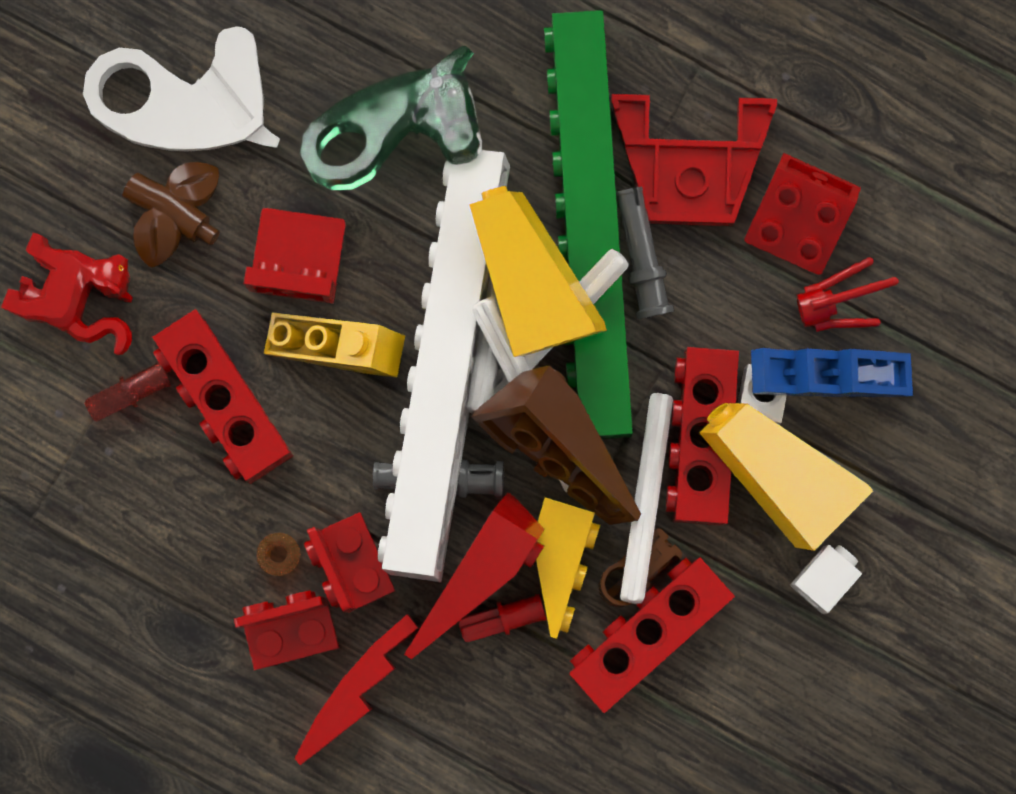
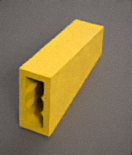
[469,186,607,357]
[699,403,873,551]

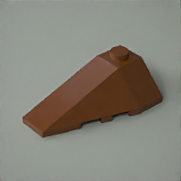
[471,365,641,525]

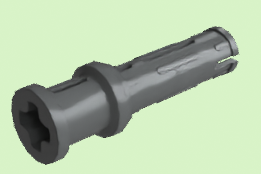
[616,187,675,319]
[373,459,505,499]

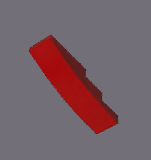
[294,614,420,765]

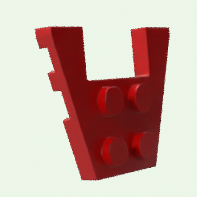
[611,94,777,226]

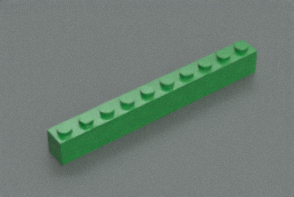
[544,10,633,439]

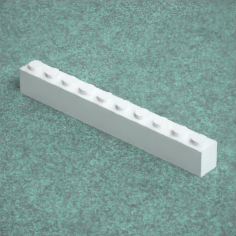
[378,147,510,582]

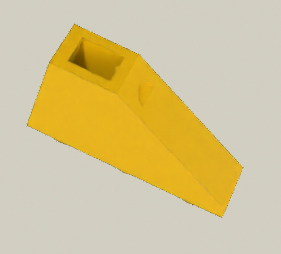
[264,313,405,377]
[536,498,600,639]

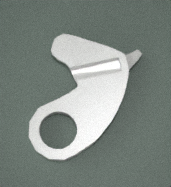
[83,26,280,151]

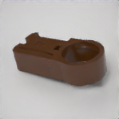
[598,528,682,608]

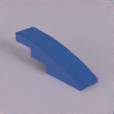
[751,348,913,397]

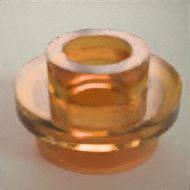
[257,533,300,576]

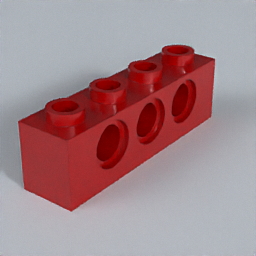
[152,309,294,484]
[666,347,739,526]
[568,557,735,713]

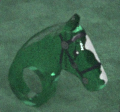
[300,46,482,190]

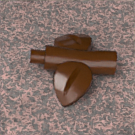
[122,162,220,268]

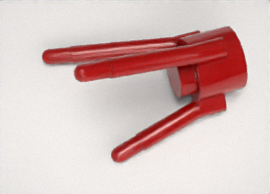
[796,257,899,332]

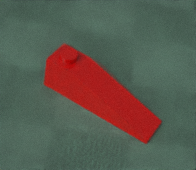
[404,492,545,659]

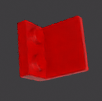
[744,153,861,275]
[243,208,346,304]
[304,512,396,613]
[234,590,340,670]

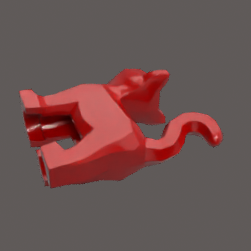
[1,233,133,355]

